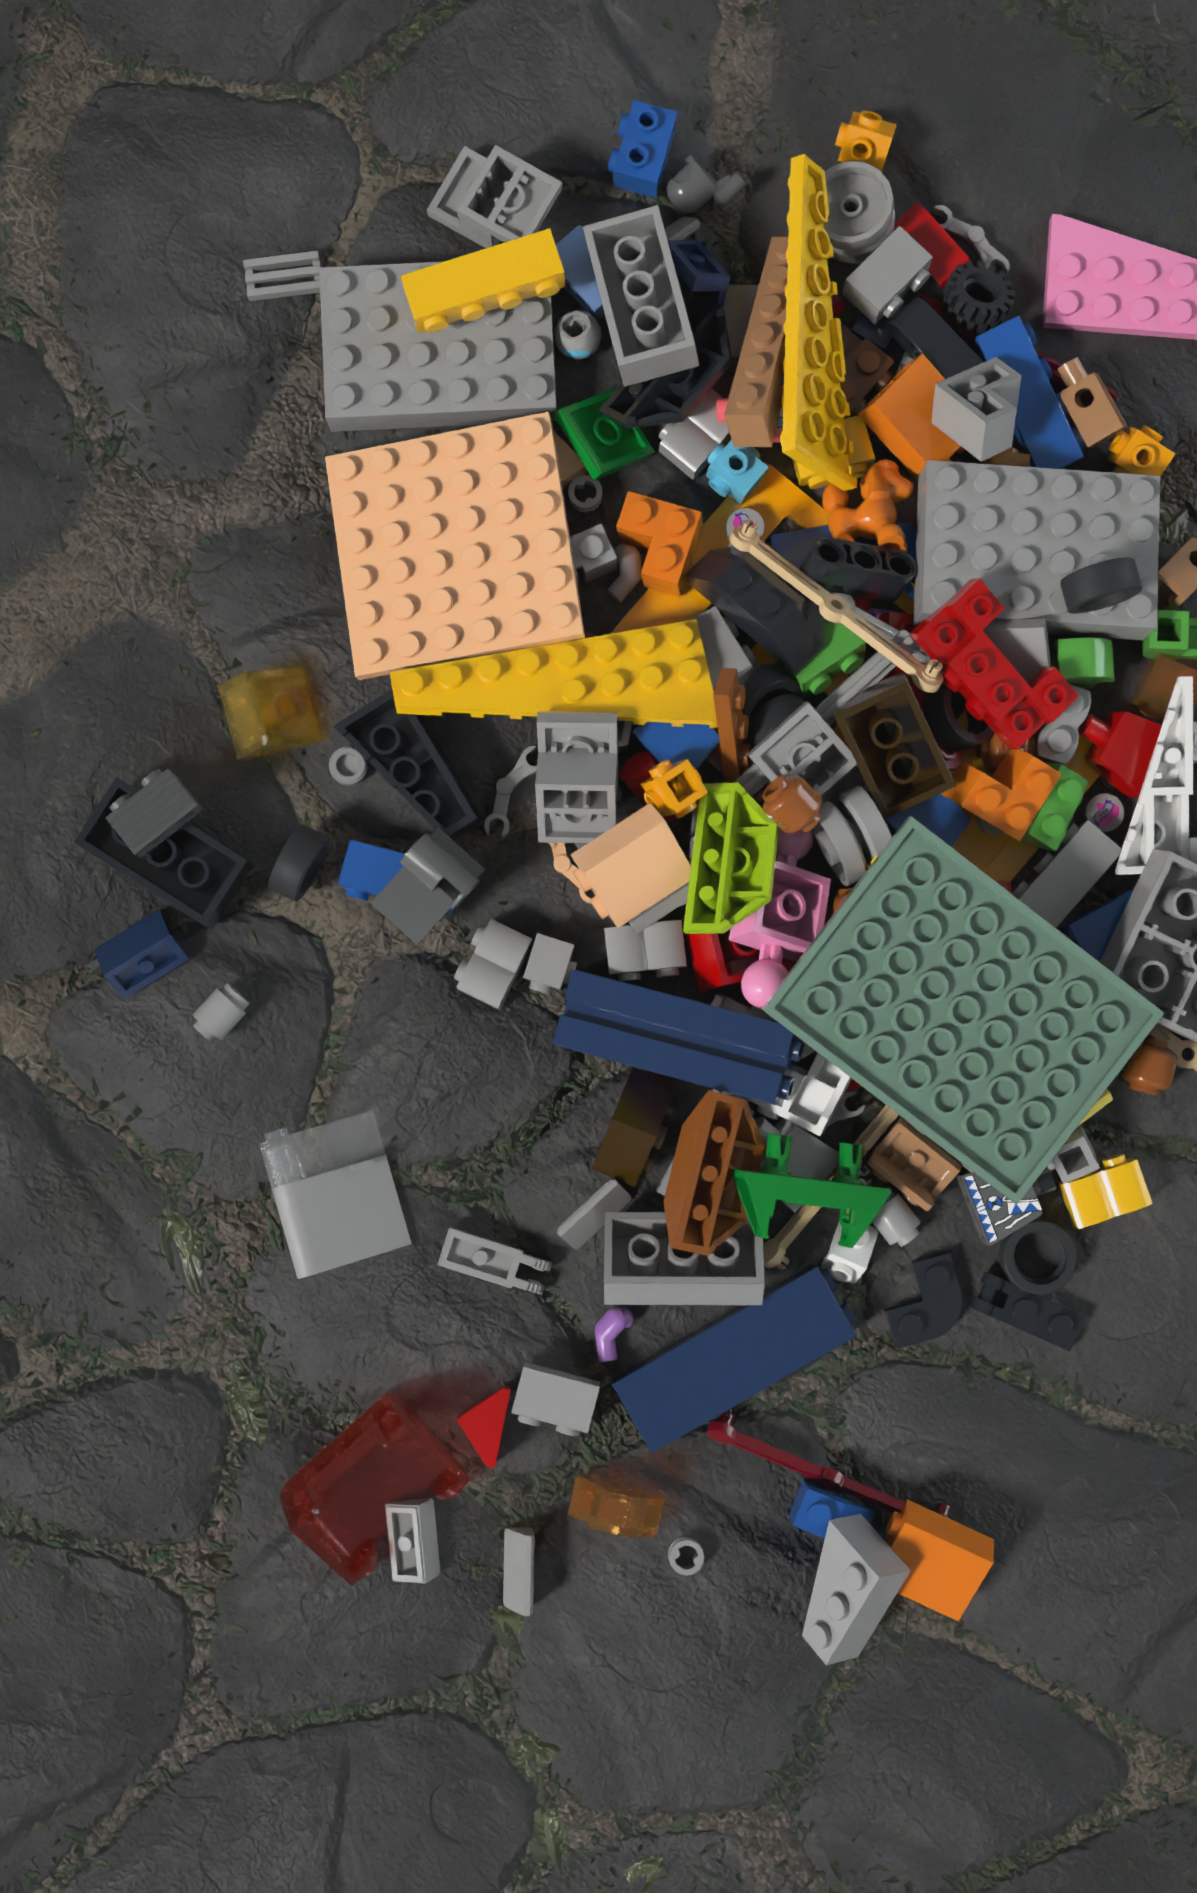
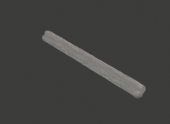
[733,630,917,797]

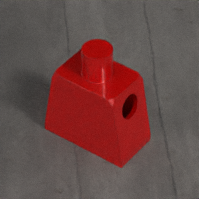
[1078,711,1162,798]

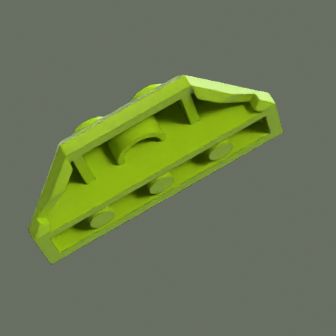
[683,782,779,934]

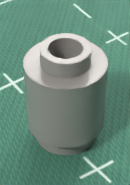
[193,983,250,1041]
[872,1187,921,1247]

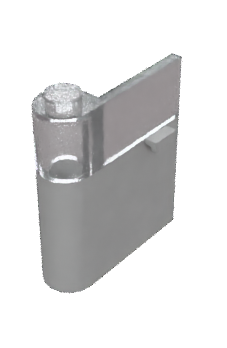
[259,1110,412,1279]

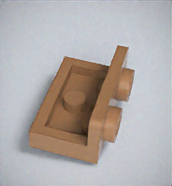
[867,1117,962,1211]

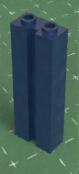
[552,969,805,1107]
[612,1264,857,1454]

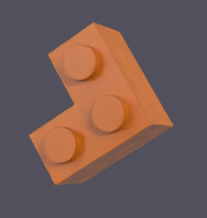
[616,491,704,597]
[941,749,1062,841]

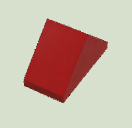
[456,1383,512,1468]

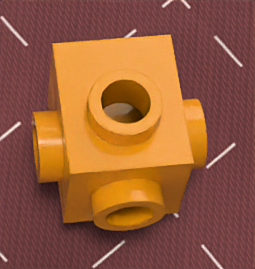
[835,111,897,172]
[1107,425,1175,476]
[641,759,708,818]

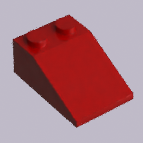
[681,916,798,992]

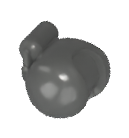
[667,154,746,213]

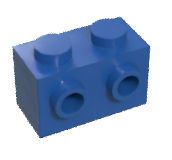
[608,100,677,198]

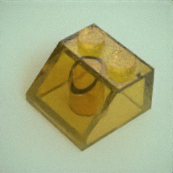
[218,668,324,760]

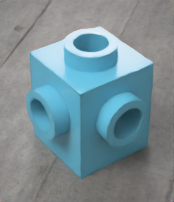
[706,440,769,505]

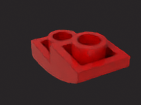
[894,201,971,288]

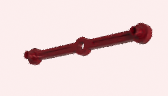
[707,1412,951,1519]

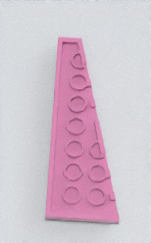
[1042,214,1197,340]

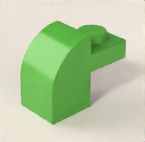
[1143,610,1197,662]
[1050,638,1115,690]

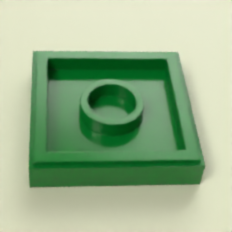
[553,388,655,481]

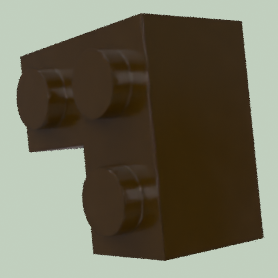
[592,1067,677,1187]

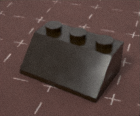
[833,671,956,819]

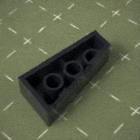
[333,689,485,840]

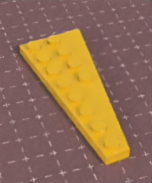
[780,154,857,491]
[390,619,717,728]

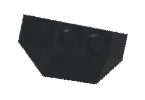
[599,294,733,428]
[684,542,823,676]

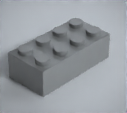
[583,205,699,387]
[604,1212,765,1305]

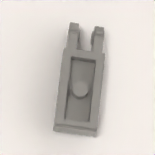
[437,1227,552,1294]

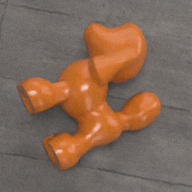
[822,459,914,553]

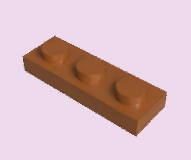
[713,668,752,783]

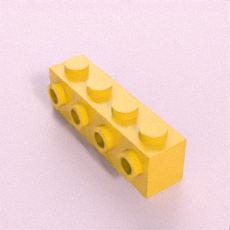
[400,228,565,333]

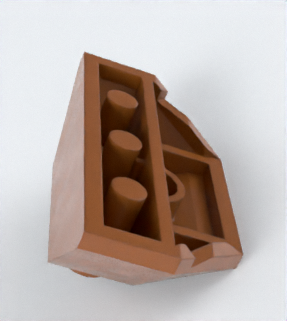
[663,1090,765,1256]

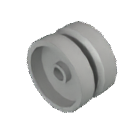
[824,161,896,264]
[812,785,892,886]

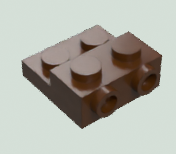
[840,323,895,419]

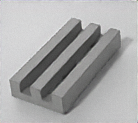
[243,251,321,301]

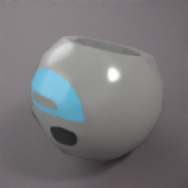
[554,310,602,360]

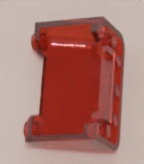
[280,1392,470,1586]

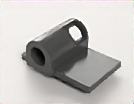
[371,827,485,945]

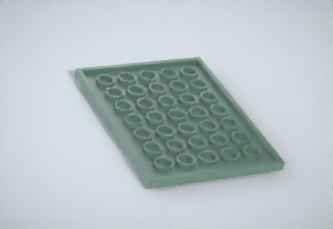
[761,816,1164,1205]

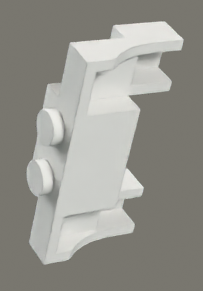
[711,993,852,1136]

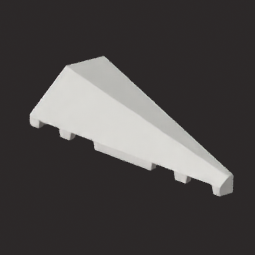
[1115,676,1193,875]

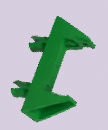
[731,1133,891,1248]

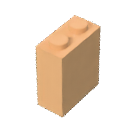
[571,803,691,928]

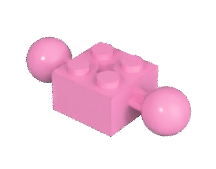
[729,828,831,1009]

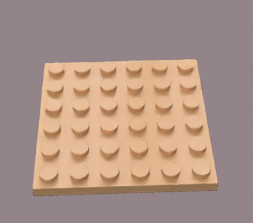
[325,412,585,680]

